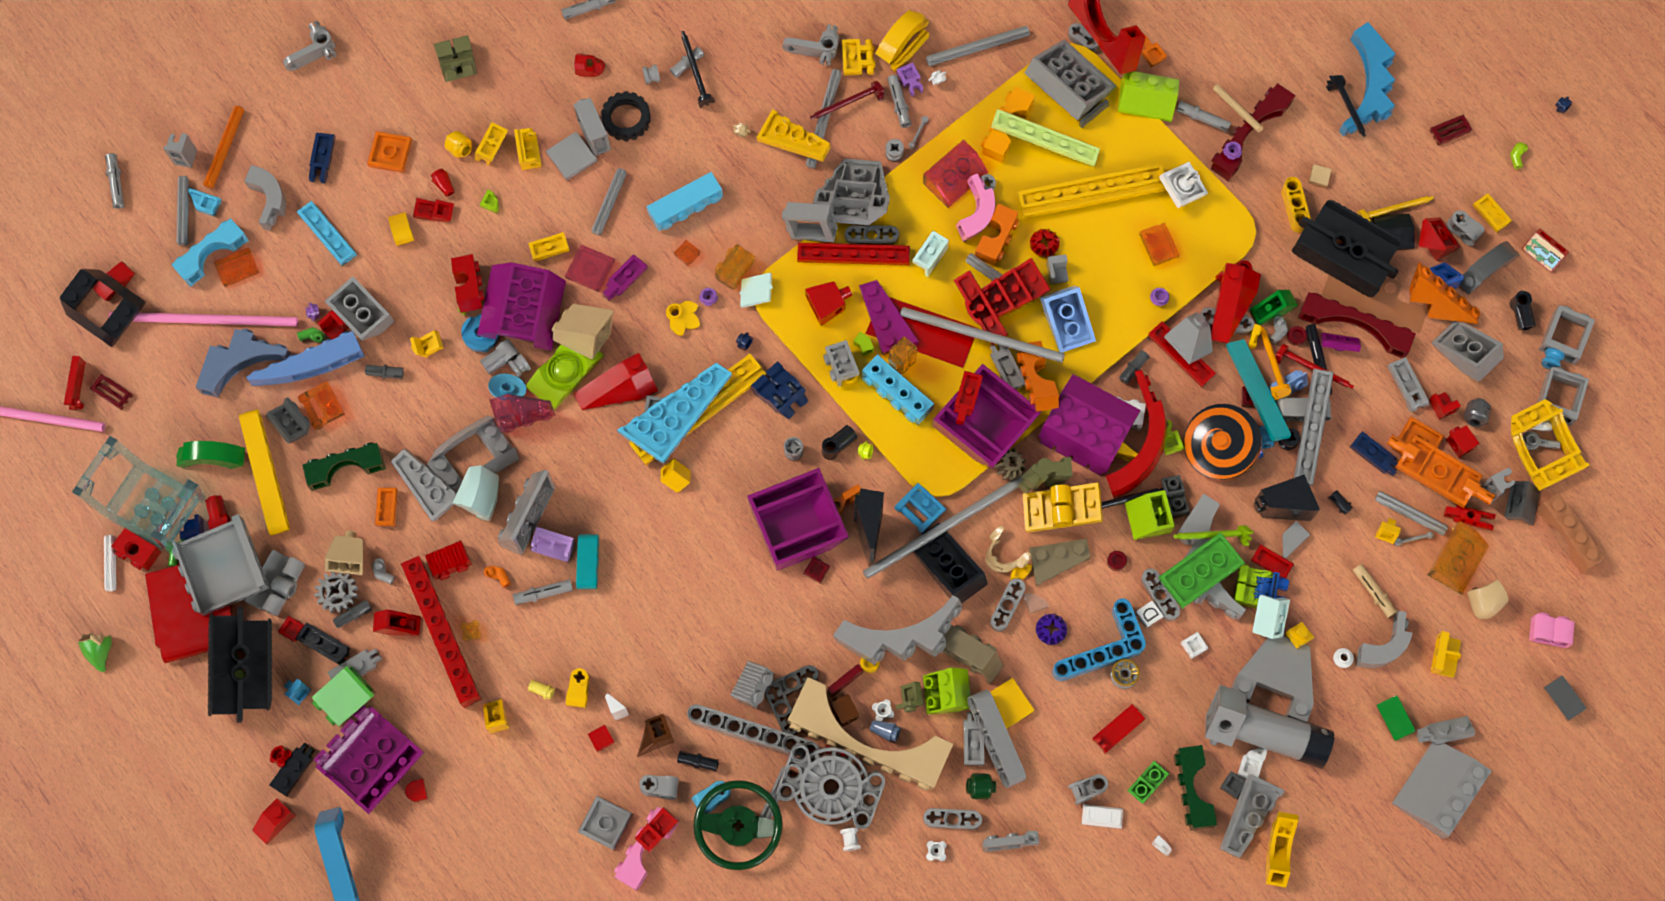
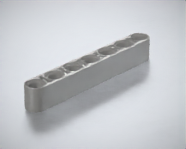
[687,704,819,760]

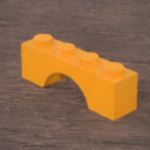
[981,87,1035,163]

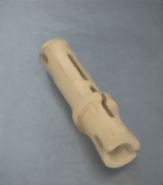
[1352,564,1398,618]

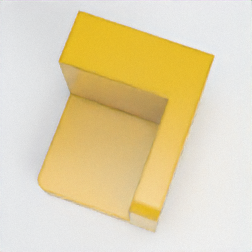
[660,458,691,493]

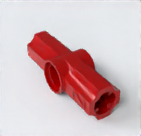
[205,495,231,530]

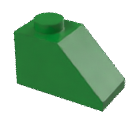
[1250,290,1298,325]

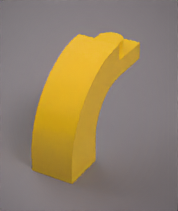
[875,10,930,64]
[1265,811,1299,888]

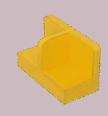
[1430,631,1461,678]

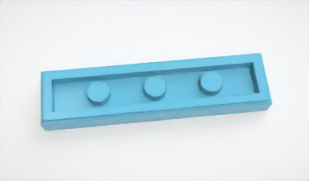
[297,201,357,266]

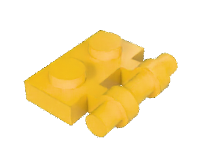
[842,39,876,76]

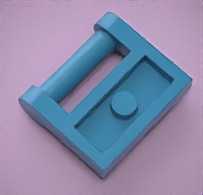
[894,483,946,534]

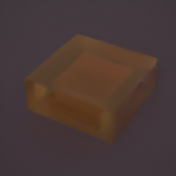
[674,240,700,266]

